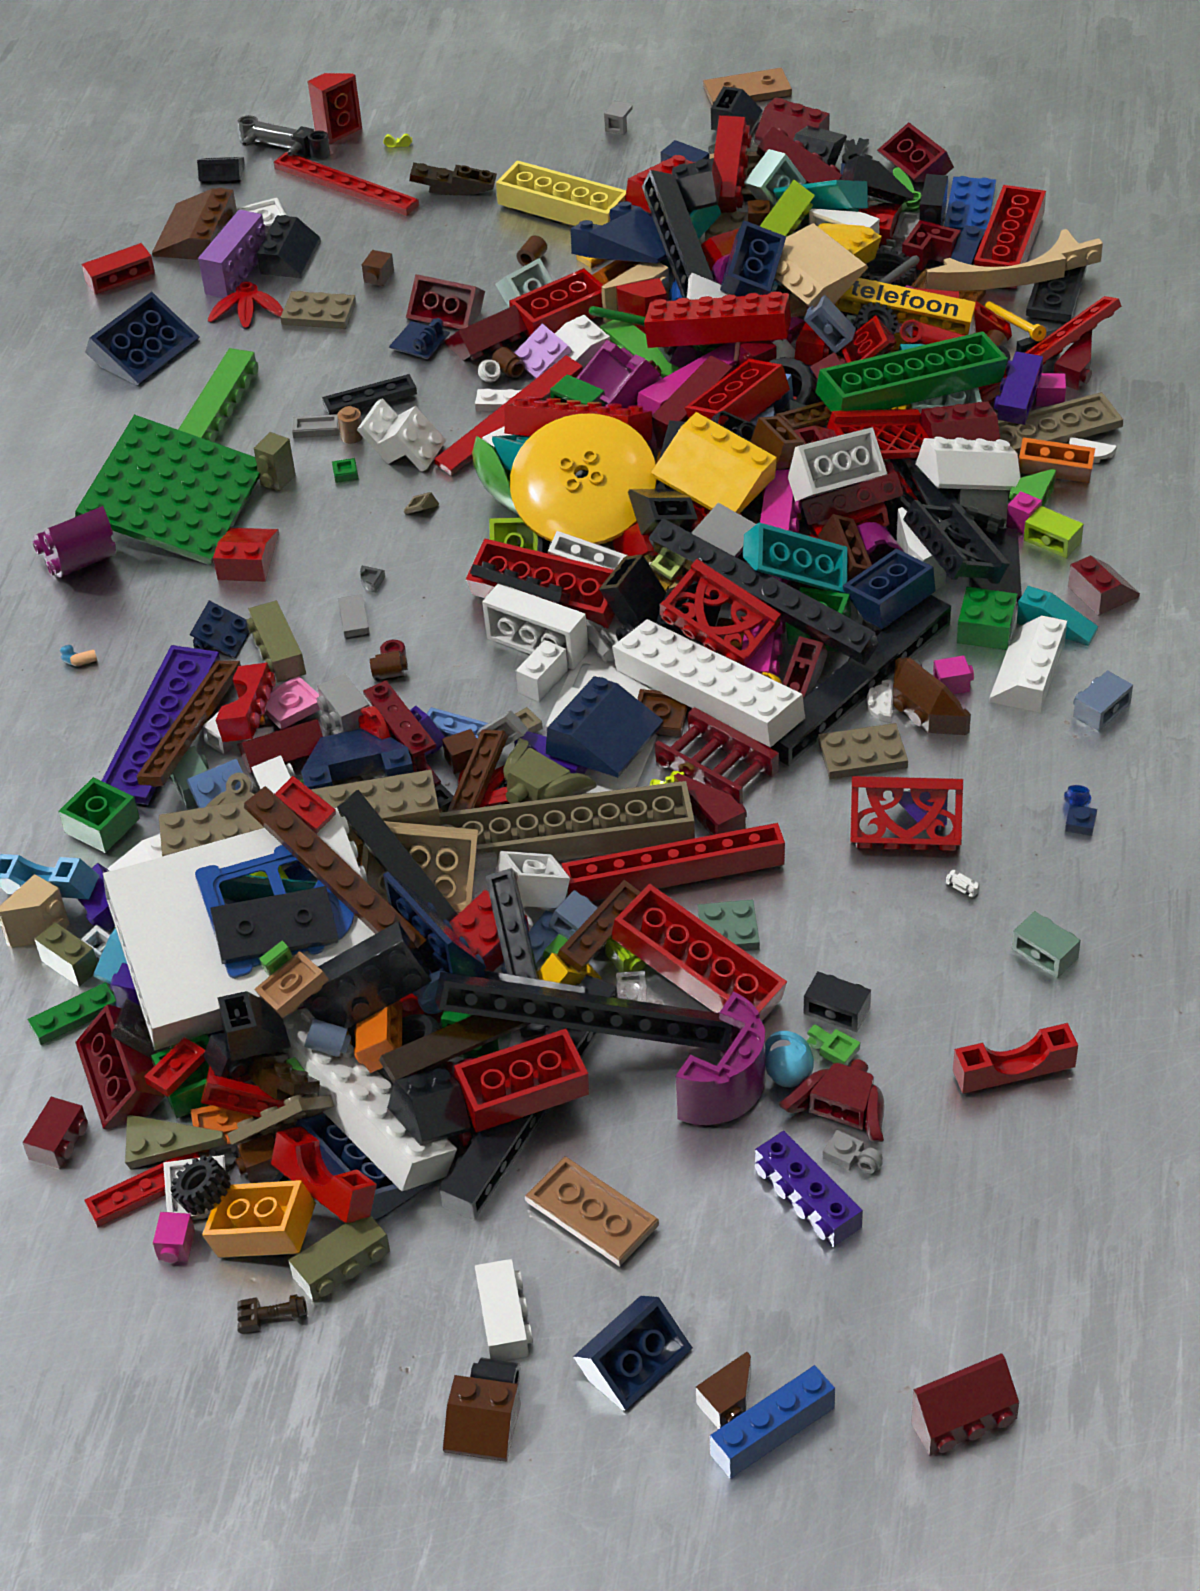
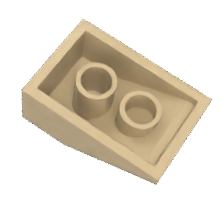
[602,262,670,324]

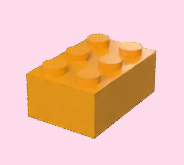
[202,1180,316,1257]

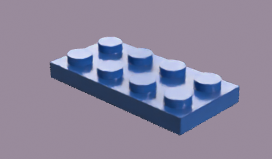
[944,176,996,234]

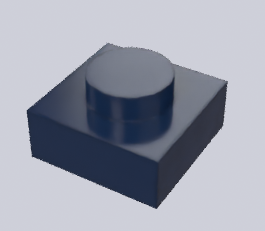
[1065,804,1097,836]

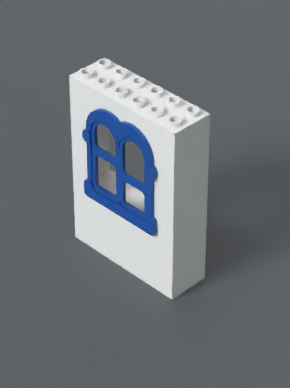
[103,808,375,1050]

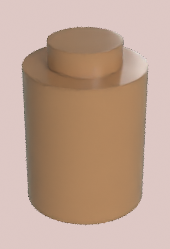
[337,406,363,444]

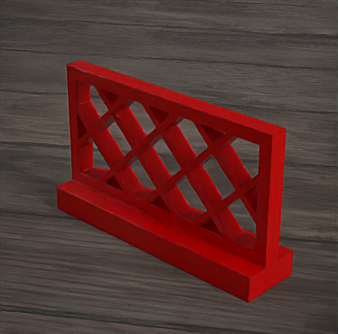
[827,409,929,459]
[201,1066,324,1117]

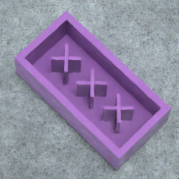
[198,209,266,298]

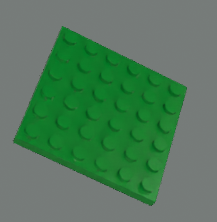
[75,414,260,566]

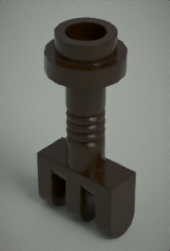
[237,1294,307,1334]

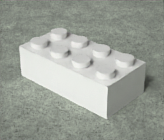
[482,583,589,670]

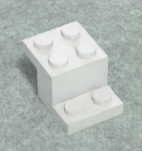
[357,398,446,472]

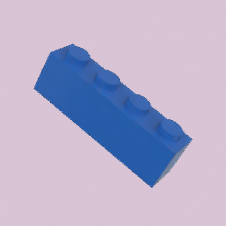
[710,1365,835,1479]

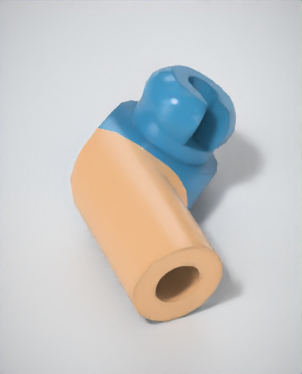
[60,645,97,666]

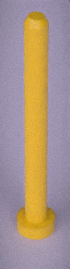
[985,301,1047,341]

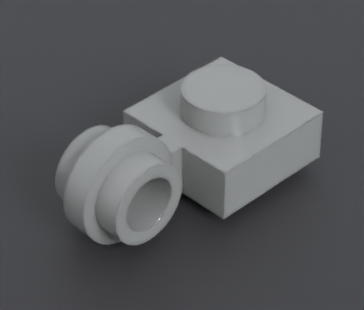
[823,1130,883,1174]

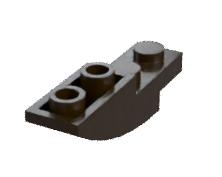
[409,162,497,196]
[246,1051,320,1100]

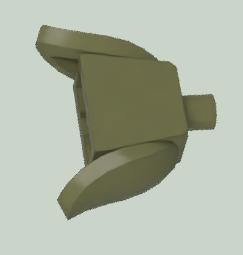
[503,738,597,804]

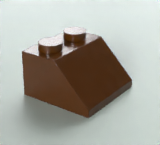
[443,1375,521,1462]

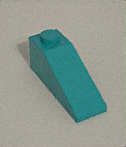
[1016,586,1098,646]

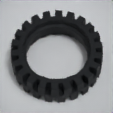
[859,249,916,287]

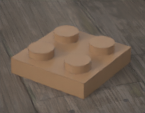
[254,951,329,1018]

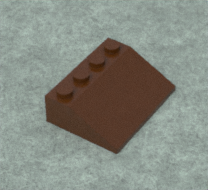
[152,188,237,260]

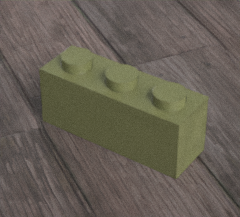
[289,1215,390,1302]

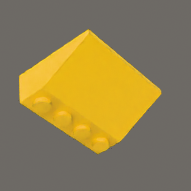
[818,223,882,264]
[651,412,777,514]

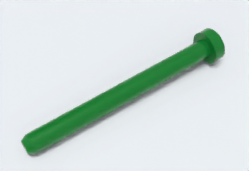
[589,306,646,326]

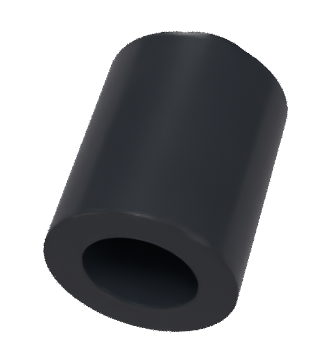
[470,1357,520,1384]

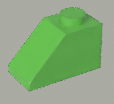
[1009,469,1056,507]

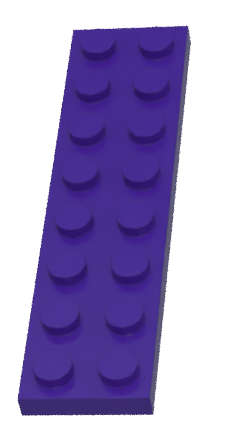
[101,645,220,805]

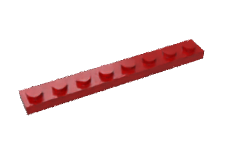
[978,296,1122,403]

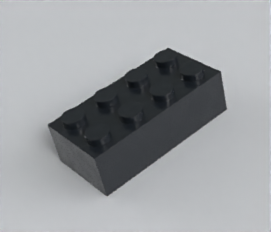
[303,922,432,1029]

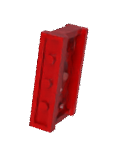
[660,559,781,667]
[850,776,963,850]

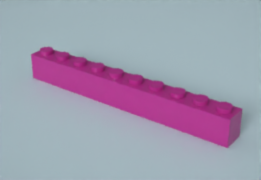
[637,316,805,415]
[742,469,802,676]

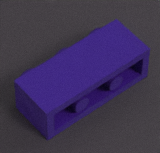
[994,351,1043,425]

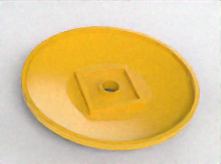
[510,414,657,545]

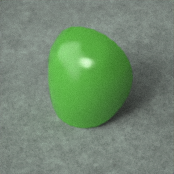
[472,436,518,515]

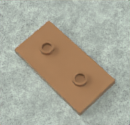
[703,67,792,105]
[525,1156,659,1267]

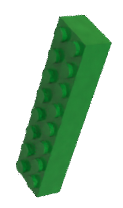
[816,332,1008,412]

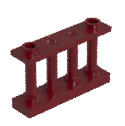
[363,680,441,787]
[655,707,779,804]

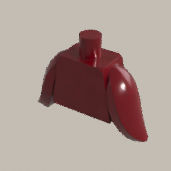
[779,1059,885,1142]

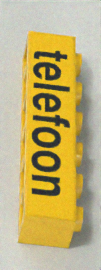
[834,278,976,335]

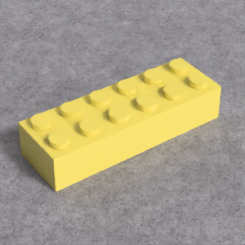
[496,160,626,226]

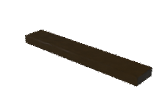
[379,1015,532,1084]

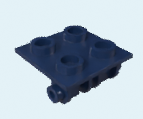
[389,318,450,359]
[190,600,249,658]

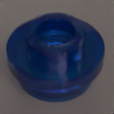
[1064,785,1091,807]

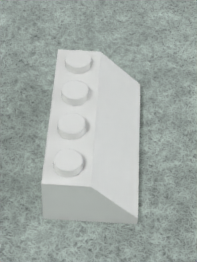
[788,427,887,502]
[916,437,1020,491]
[989,616,1067,713]

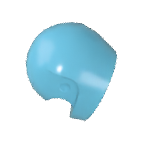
[765,1031,814,1088]

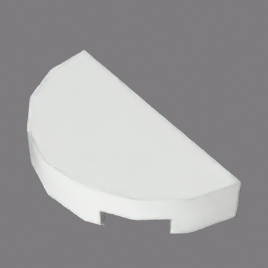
[1069,437,1117,463]
[867,680,894,723]

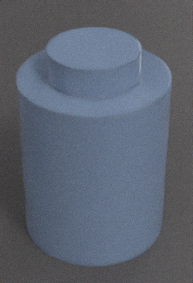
[304,1018,351,1057]

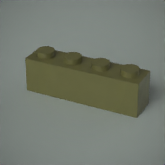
[246,600,306,683]

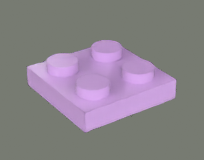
[515,324,572,379]

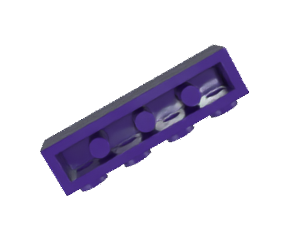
[754,1130,863,1247]

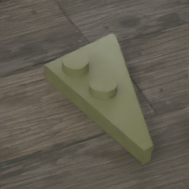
[125,1115,227,1169]

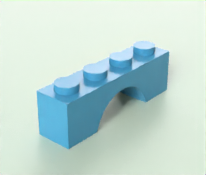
[0,854,99,899]

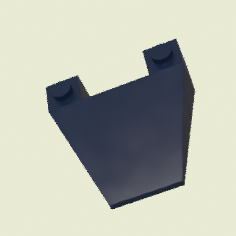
[571,202,668,263]
[301,729,414,790]

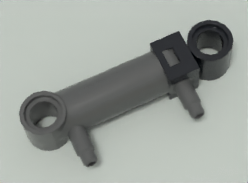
[238,115,330,159]

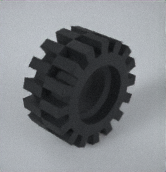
[853,302,898,335]
[171,1156,231,1215]

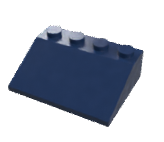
[85,291,200,386]
[546,676,663,778]
[383,872,486,978]
[295,1113,436,1220]

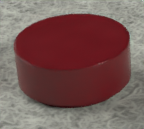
[380,639,406,655]

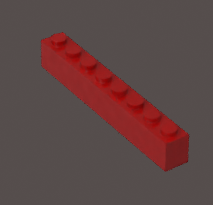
[562,823,785,901]

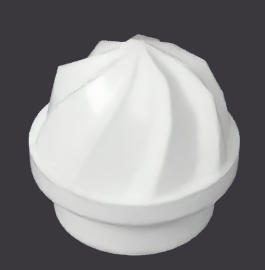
[478,360,501,382]

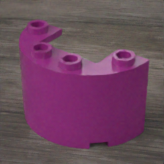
[577,340,662,408]
[32,506,116,578]
[675,992,765,1125]

